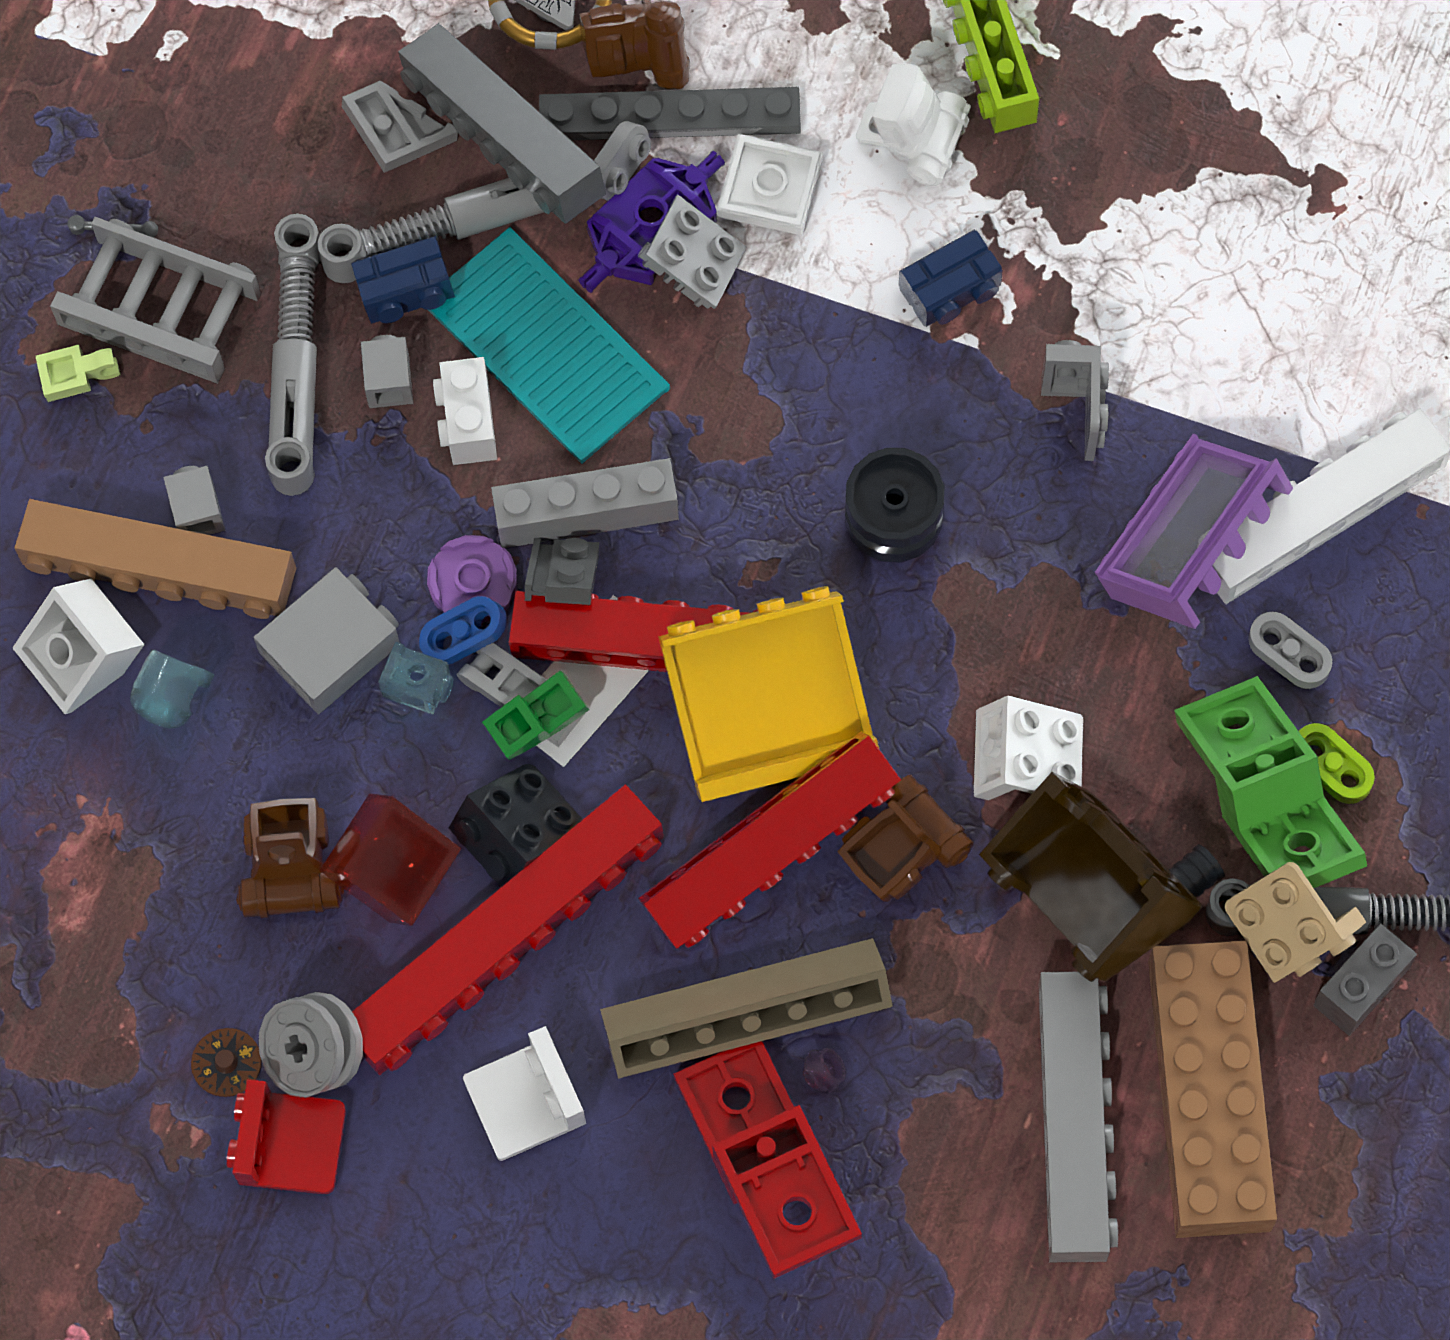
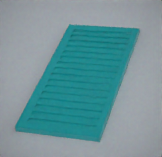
[428,227,670,464]

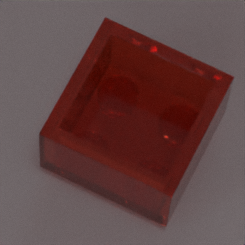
[320,794,461,926]

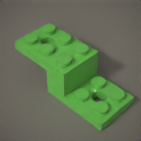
[1174,676,1367,888]

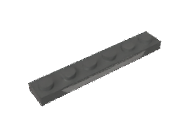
[539,87,801,140]

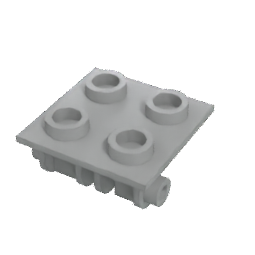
[638,195,747,309]

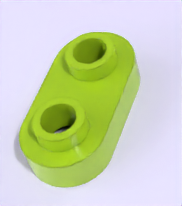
[1299,723,1375,804]

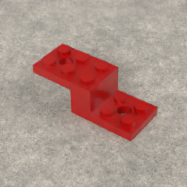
[673,1041,862,1279]

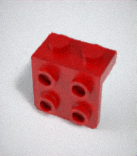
[227,1079,346,1194]

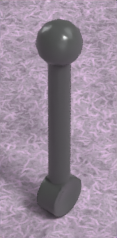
[67,215,158,238]

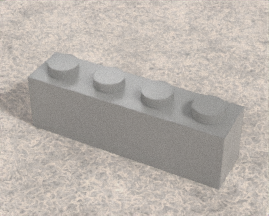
[491,458,679,548]

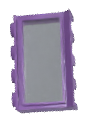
[1095,434,1293,629]

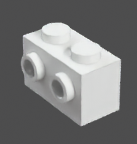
[433,357,497,465]

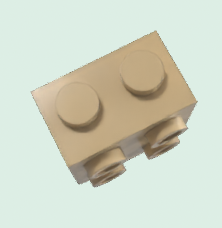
[1225,862,1366,983]

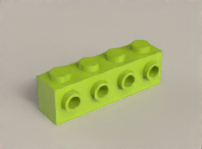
[943,0,1039,133]

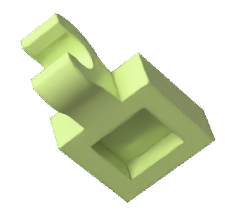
[36,345,120,402]

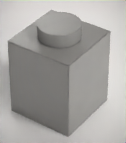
[361,335,413,408]
[164,466,226,535]

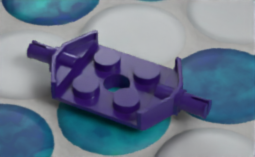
[578,151,725,293]

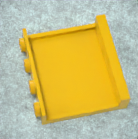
[658,586,879,802]

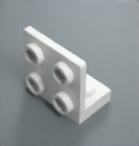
[974,696,1083,800]
[463,1026,586,1161]

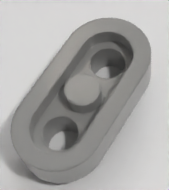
[594,121,651,201]
[1248,612,1332,689]

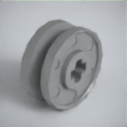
[259,992,363,1098]

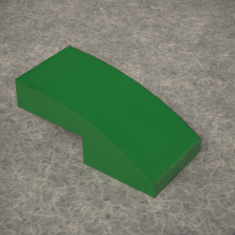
[482,671,590,760]

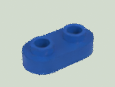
[419,596,507,665]

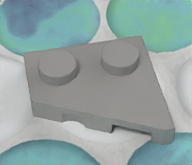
[342,81,458,173]

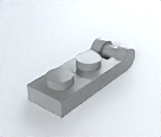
[457,643,585,748]

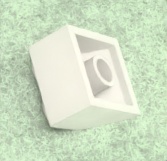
[13,579,144,714]

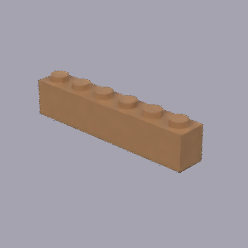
[15,499,296,619]

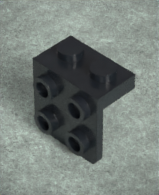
[448,764,583,887]

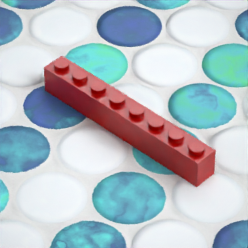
[352,784,663,1076]

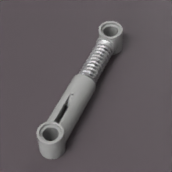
[318,178,544,283]
[265,214,321,496]

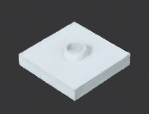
[717,134,823,236]

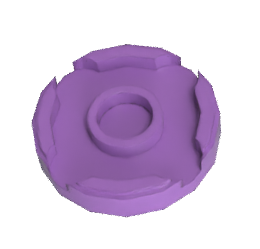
[427,535,518,623]

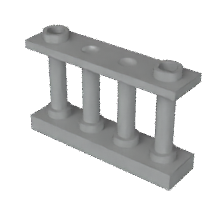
[50,217,261,384]

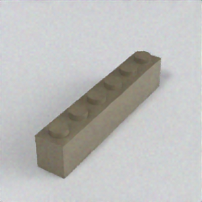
[600,938,893,1079]

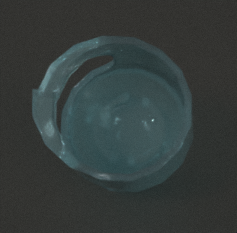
[130,649,215,729]

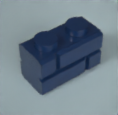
[898,229,1003,327]
[351,236,455,324]

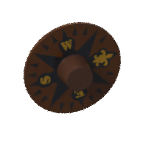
[191,1028,262,1097]

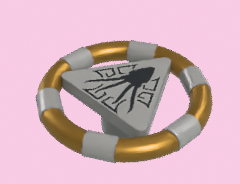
[488,0,612,50]

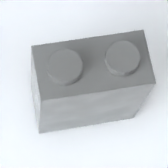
[253,567,400,715]

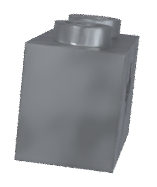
[1313,923,1417,1036]

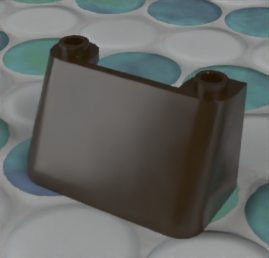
[979,772,1202,982]

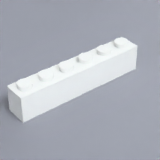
[1199,408,1450,604]

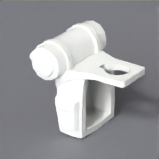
[856,64,971,186]

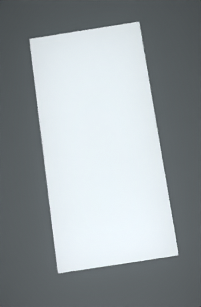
[536,595,649,767]

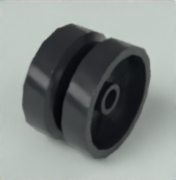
[845,448,945,563]

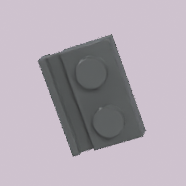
[525,538,599,605]

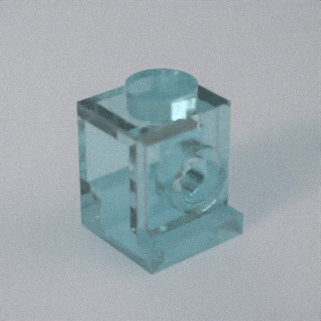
[379,641,454,715]

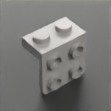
[1041,340,1109,461]

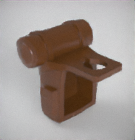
[579,0,690,90]
[837,774,974,902]
[236,798,344,918]

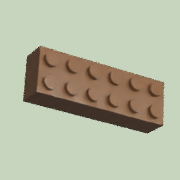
[1148,941,1277,1238]

